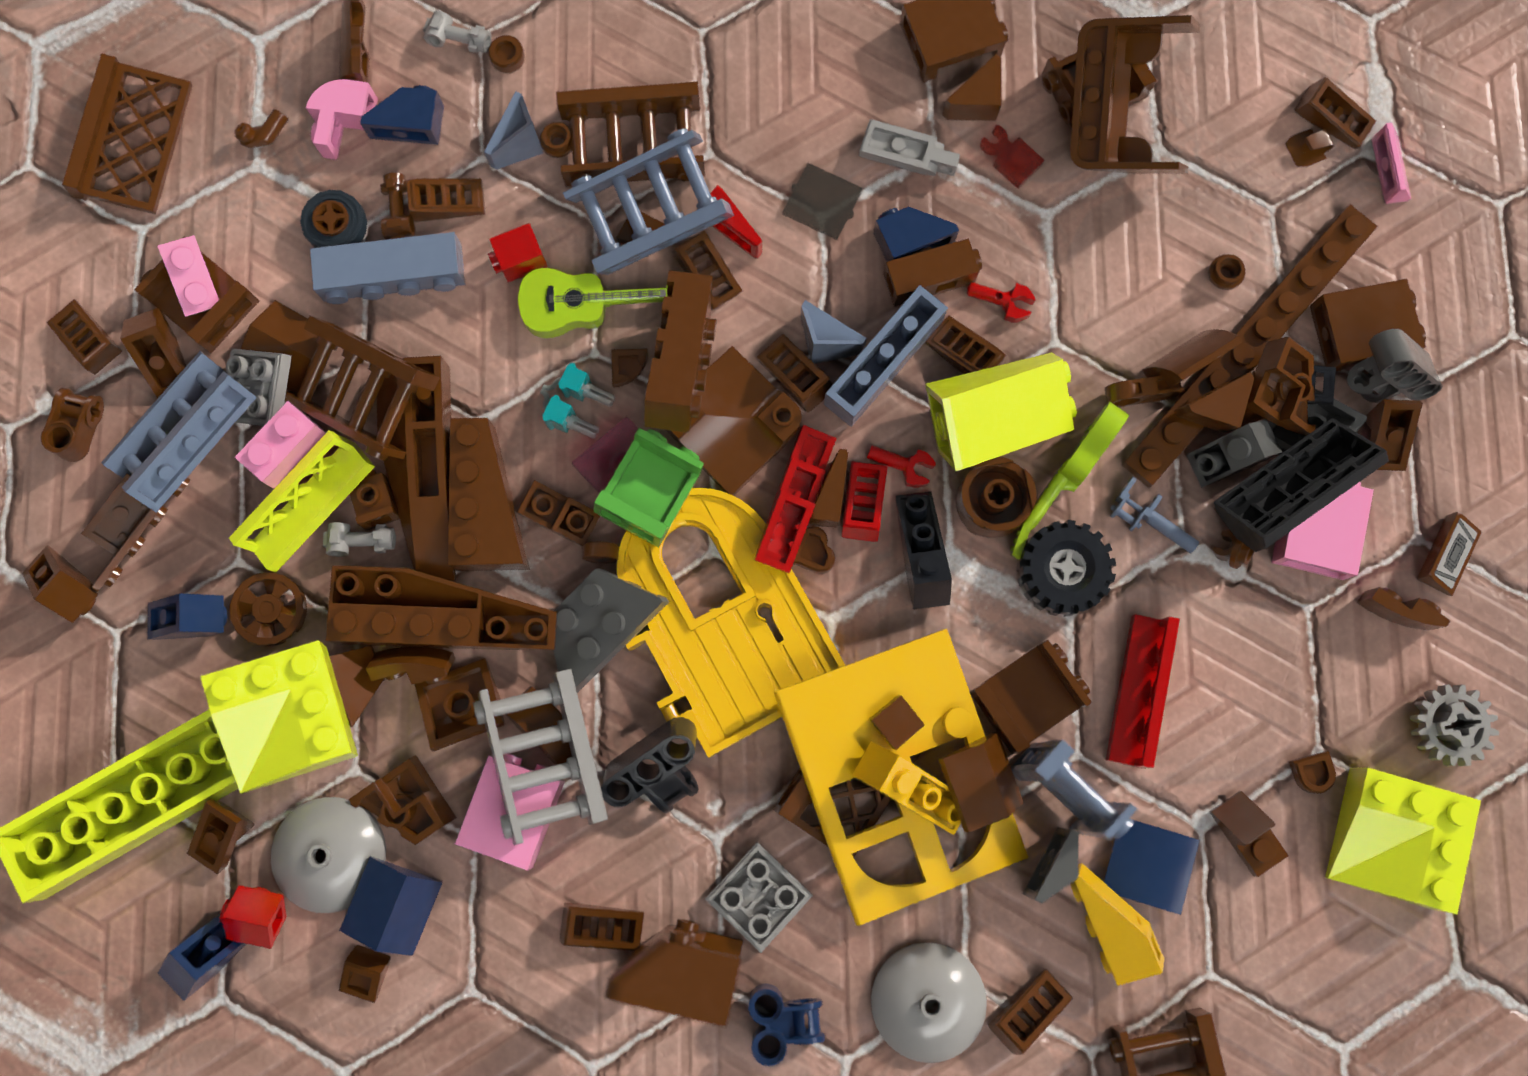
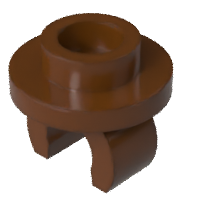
[1213,530,1254,569]

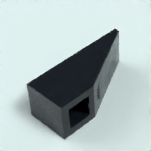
[895,491,952,610]

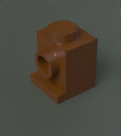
[349,470,399,531]

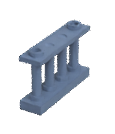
[563,128,734,275]
[101,351,257,512]
[1011,739,1137,840]

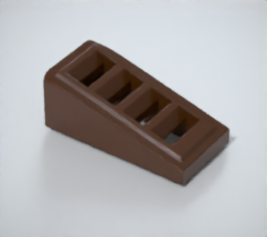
[1294,76,1376,149]
[406,178,485,222]
[672,230,743,311]
[46,299,123,375]
[925,315,1007,374]
[757,334,832,413]
[809,449,849,528]
[560,903,644,951]
[988,969,1073,1055]

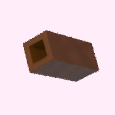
[883,238,982,307]

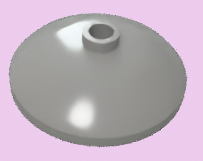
[271,797,386,913]
[871,942,987,1063]

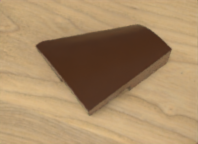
[339,0,370,83]
[1247,336,1315,437]
[348,755,457,845]

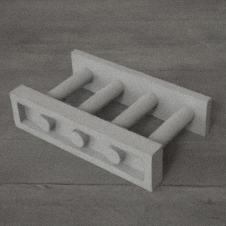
[473,669,608,845]

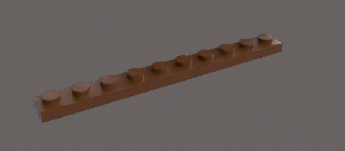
[1121,204,1378,488]

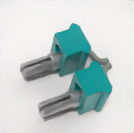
[540,363,615,439]

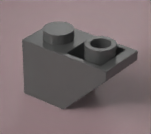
[1186,419,1282,488]

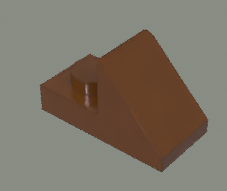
[1365,399,1423,471]
[1209,791,1289,877]
[187,798,255,875]

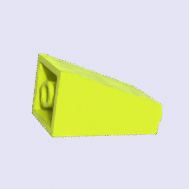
[925,352,1077,471]

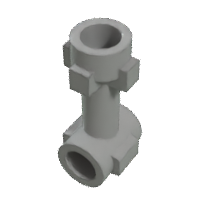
[423,11,491,53]
[323,522,396,557]

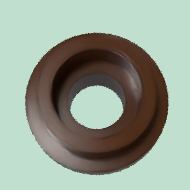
[540,122,572,158]
[1208,254,1246,290]

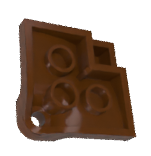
[666,346,802,496]

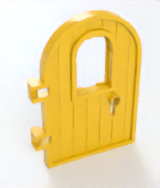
[617,488,845,758]

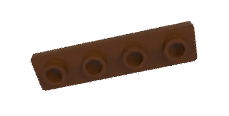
[81,473,191,592]

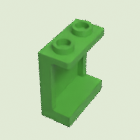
[594,428,704,548]

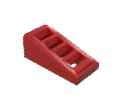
[710,185,762,259]
[842,461,888,542]

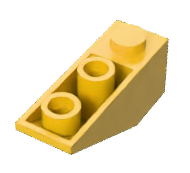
[852,741,961,835]
[1071,863,1164,986]

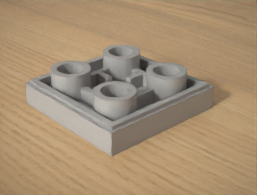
[226,348,291,426]
[705,842,813,953]

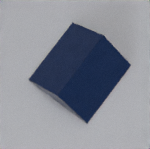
[339,856,443,956]

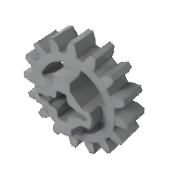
[1410,684,1499,766]

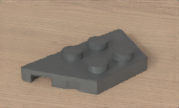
[553,569,670,693]

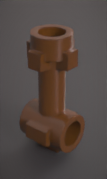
[380,172,416,240]

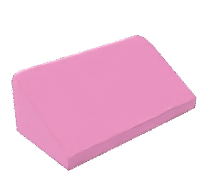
[1372,122,1411,204]

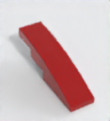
[754,425,837,574]

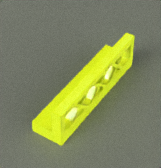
[229,430,375,572]

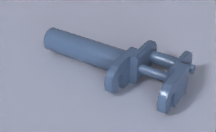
[1110,476,1199,554]

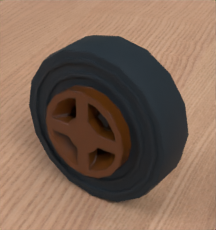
[300,190,367,248]

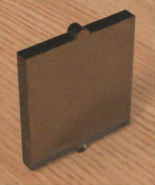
[782,163,863,241]

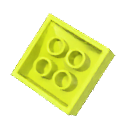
[200,640,358,794]
[1325,768,1481,915]

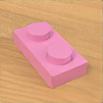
[158,235,219,316]

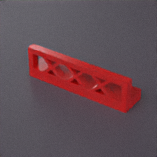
[1105,614,1180,769]

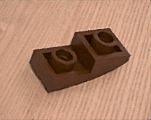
[516,480,600,546]
[1357,587,1451,630]
[366,647,456,685]
[505,686,572,765]

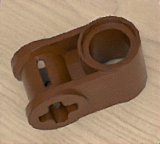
[41,388,104,462]

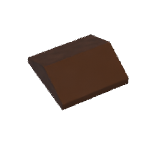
[241,300,318,394]
[415,658,505,752]
[938,732,1023,833]

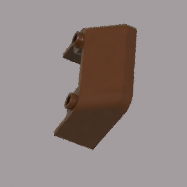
[1070,15,1200,174]
[604,919,743,1027]

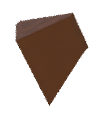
[329,646,385,727]

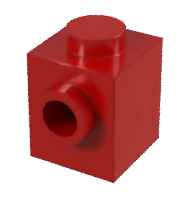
[488,223,548,283]
[220,885,287,949]

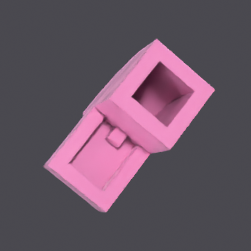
[306,79,378,160]

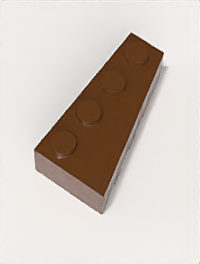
[644,270,717,433]
[448,418,530,571]

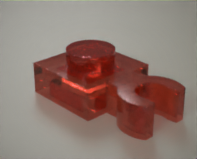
[979,125,1045,189]

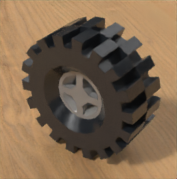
[1016,520,1116,617]

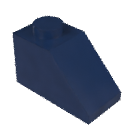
[360,85,444,145]
[873,206,959,262]
[147,593,227,640]
[158,914,246,1001]

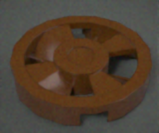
[230,572,307,647]

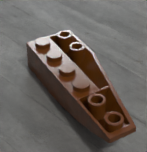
[377,355,456,581]
[326,565,557,650]

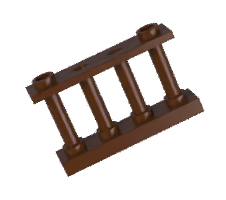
[556,82,705,187]
[285,315,439,461]
[1108,1007,1226,1076]

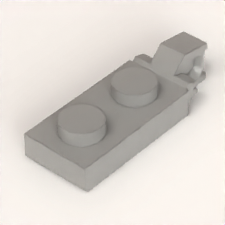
[859,119,960,176]

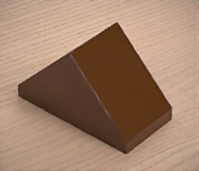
[942,54,1002,121]
[1174,372,1254,433]

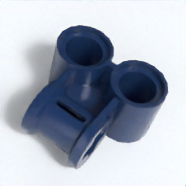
[749,984,825,1067]

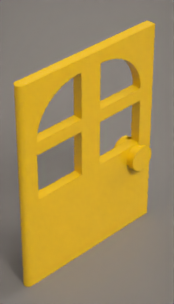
[774,629,1029,926]

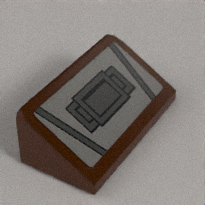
[1417,512,1482,596]

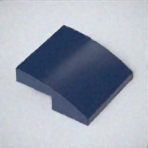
[1104,820,1200,915]

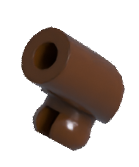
[235,109,289,149]

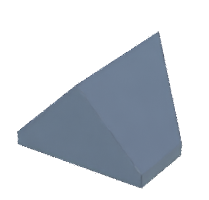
[484,91,543,170]
[800,300,867,364]

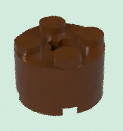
[956,457,1037,538]

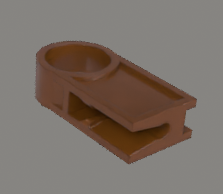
[1104,375,1184,407]

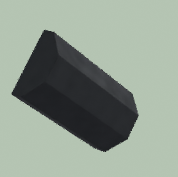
[1214,418,1389,552]

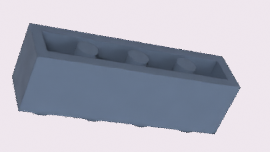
[310,232,465,304]
[824,285,948,427]

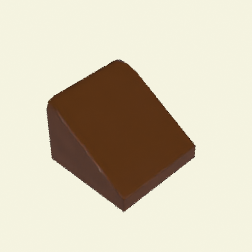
[339,945,391,1003]

